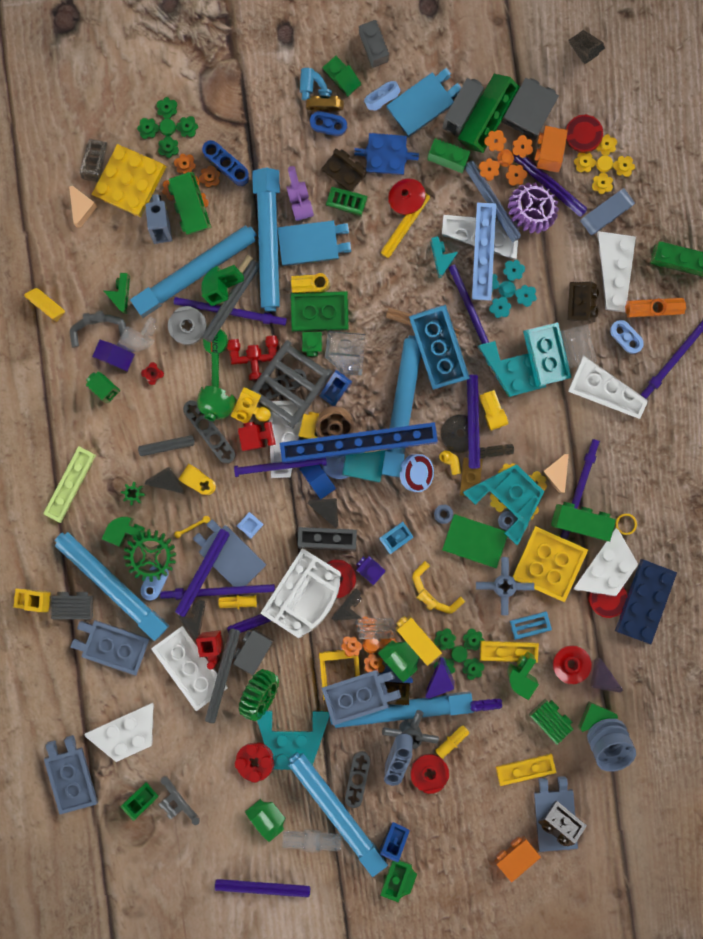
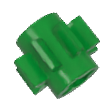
[121,482,146,506]

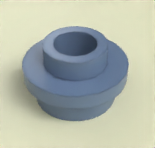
[434,505,453,524]
[498,511,517,530]

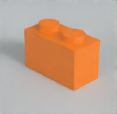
[534,126,568,173]
[495,836,541,883]

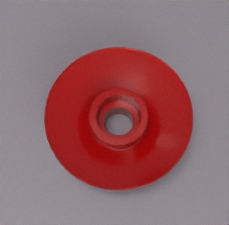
[388,178,426,215]
[553,645,592,684]

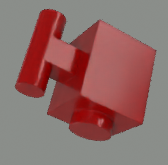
[238,422,276,451]
[196,630,224,670]

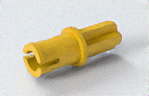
[218,594,257,609]
[435,725,470,759]

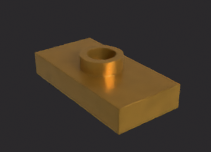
[460,457,483,496]

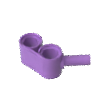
[286,166,314,221]

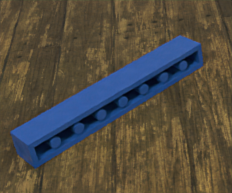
[280,422,438,463]

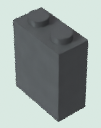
[442,78,484,137]
[502,78,559,140]

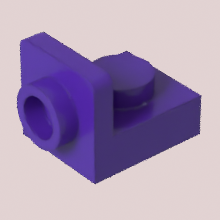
[356,556,386,585]

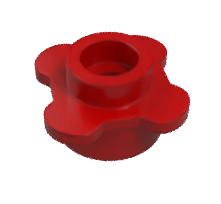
[141,362,164,385]

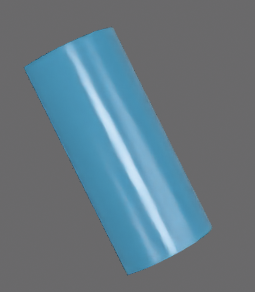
[409,304,470,390]

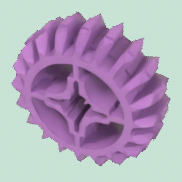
[507,182,559,234]

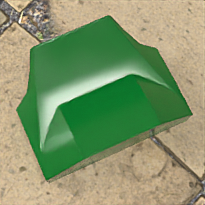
[378,640,420,683]
[245,799,286,842]
[380,860,417,903]

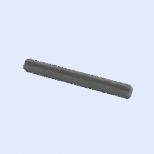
[202,260,259,342]
[205,629,240,724]

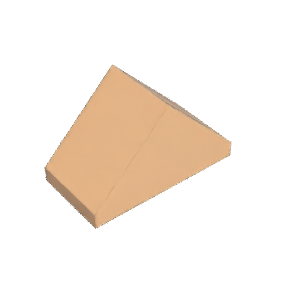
[69,186,97,228]
[542,454,569,493]

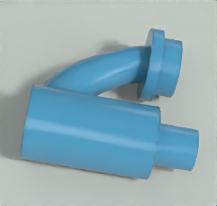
[300,68,332,101]

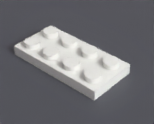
[151,626,228,711]

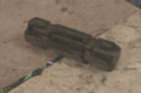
[480,444,514,458]

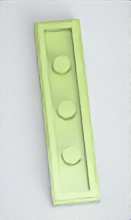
[43,446,96,523]

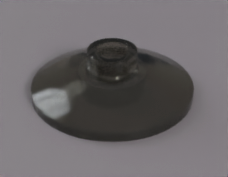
[441,415,468,453]

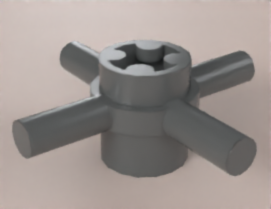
[382,710,439,749]

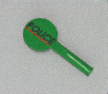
[203,329,228,388]

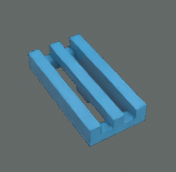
[509,611,552,640]

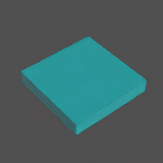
[342,450,386,483]

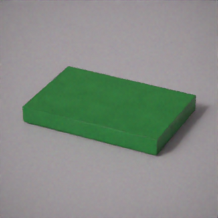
[291,291,349,332]
[442,514,507,569]

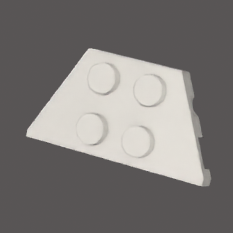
[574,528,638,597]
[84,703,154,762]

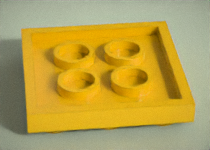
[92,144,167,217]
[512,526,588,602]

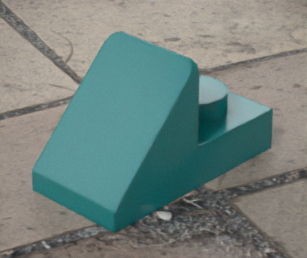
[430,236,458,278]

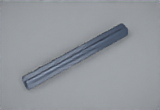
[465,161,521,242]

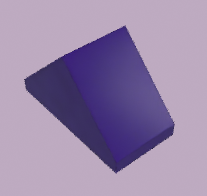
[92,339,135,372]
[425,657,455,699]

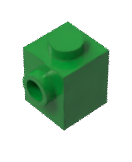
[302,332,322,357]

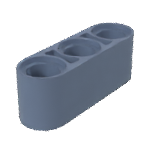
[580,188,635,236]
[384,734,413,786]

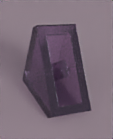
[590,657,623,693]

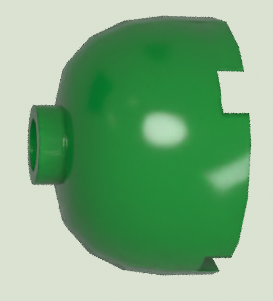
[197,386,237,421]

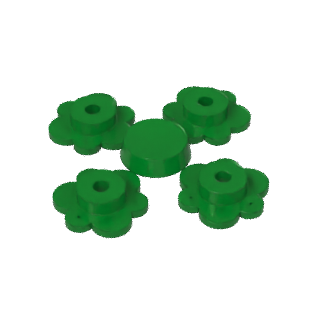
[137,97,198,158]
[433,628,485,680]

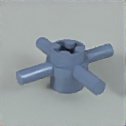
[476,557,534,615]

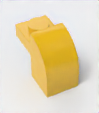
[13,588,51,612]

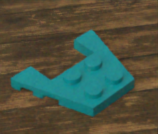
[477,341,546,397]
[463,464,544,545]
[257,710,330,770]

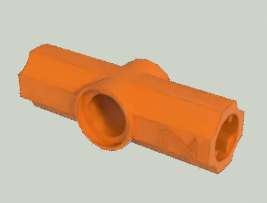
[625,298,686,317]

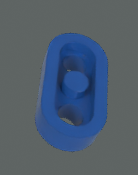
[310,111,347,136]

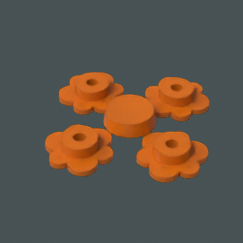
[479,130,533,186]
[162,154,221,208]
[341,616,396,673]

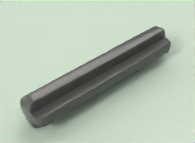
[138,435,195,456]

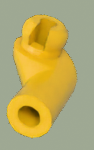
[439,450,461,475]

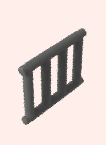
[251,340,333,428]

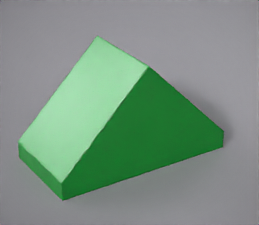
[578,701,618,732]
[120,782,159,821]

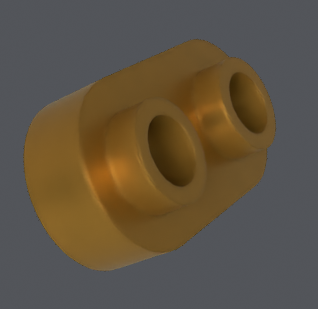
[306,96,344,112]

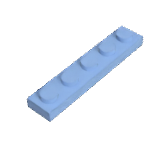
[472,203,496,301]

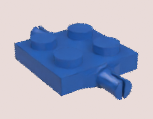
[354,133,419,175]

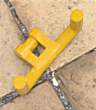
[412,561,465,614]

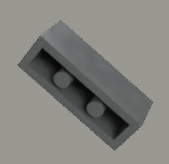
[298,527,357,551]

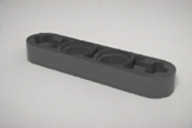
[183,400,236,464]

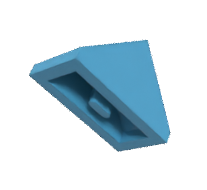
[379,522,413,554]

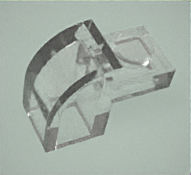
[116,317,157,352]

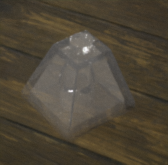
[325,331,366,376]

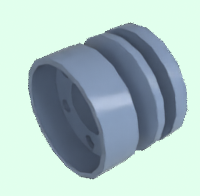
[587,719,636,771]

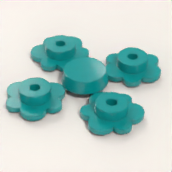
[489,260,537,318]

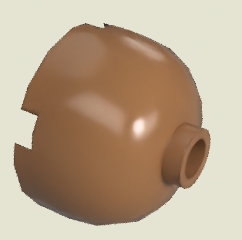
[316,406,354,438]

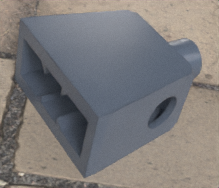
[145,194,172,244]

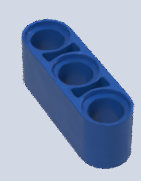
[202,140,250,186]

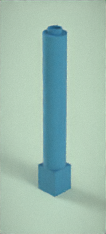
[252,168,280,312]
[130,225,257,318]
[382,335,421,478]
[55,532,170,641]
[330,691,474,728]
[288,752,388,877]

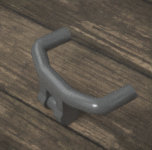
[70,311,128,347]
[158,776,200,825]

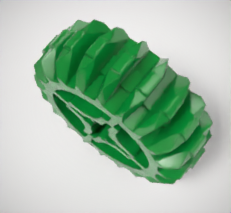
[123,529,176,582]
[239,669,279,721]

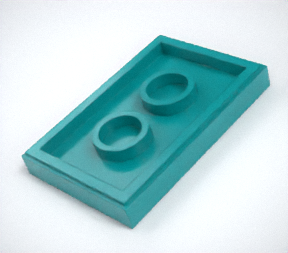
[523,322,572,387]

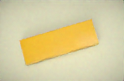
[480,640,539,663]
[495,753,556,786]

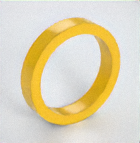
[615,514,637,535]

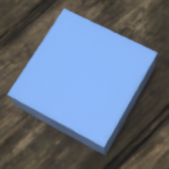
[237,512,264,539]

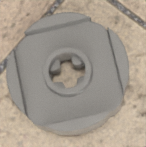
[168,306,207,345]

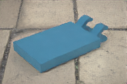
[386,68,461,138]
[278,220,351,266]

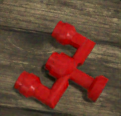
[227,336,279,381]

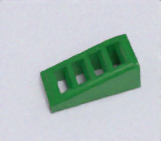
[326,187,368,217]

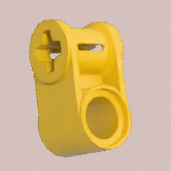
[178,463,216,495]

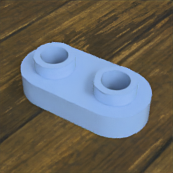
[364,81,400,110]
[610,320,644,354]
[140,564,169,600]

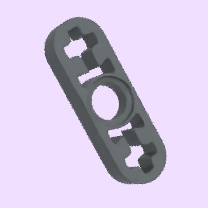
[259,369,307,400]
[345,751,370,808]

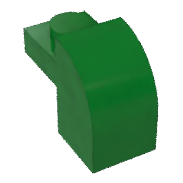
[201,265,244,306]
[102,517,147,547]
[507,651,539,700]

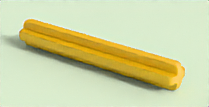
[381,193,430,258]

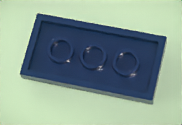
[615,559,677,644]

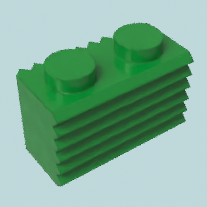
[427,138,470,173]
[86,371,121,403]
[529,699,573,745]

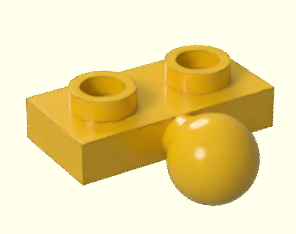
[231,387,271,423]

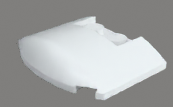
[261,548,341,638]

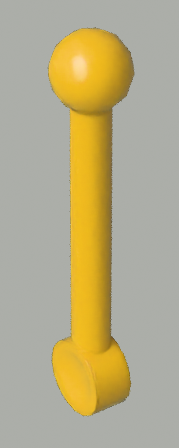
[174,516,210,539]

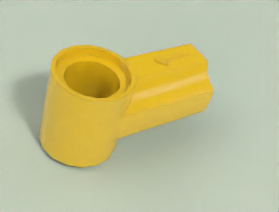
[291,273,330,293]
[479,390,509,431]

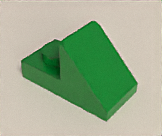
[322,56,362,97]
[103,273,130,314]

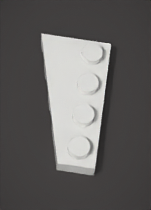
[442,215,519,260]
[597,231,636,313]
[568,355,648,419]
[269,401,303,478]

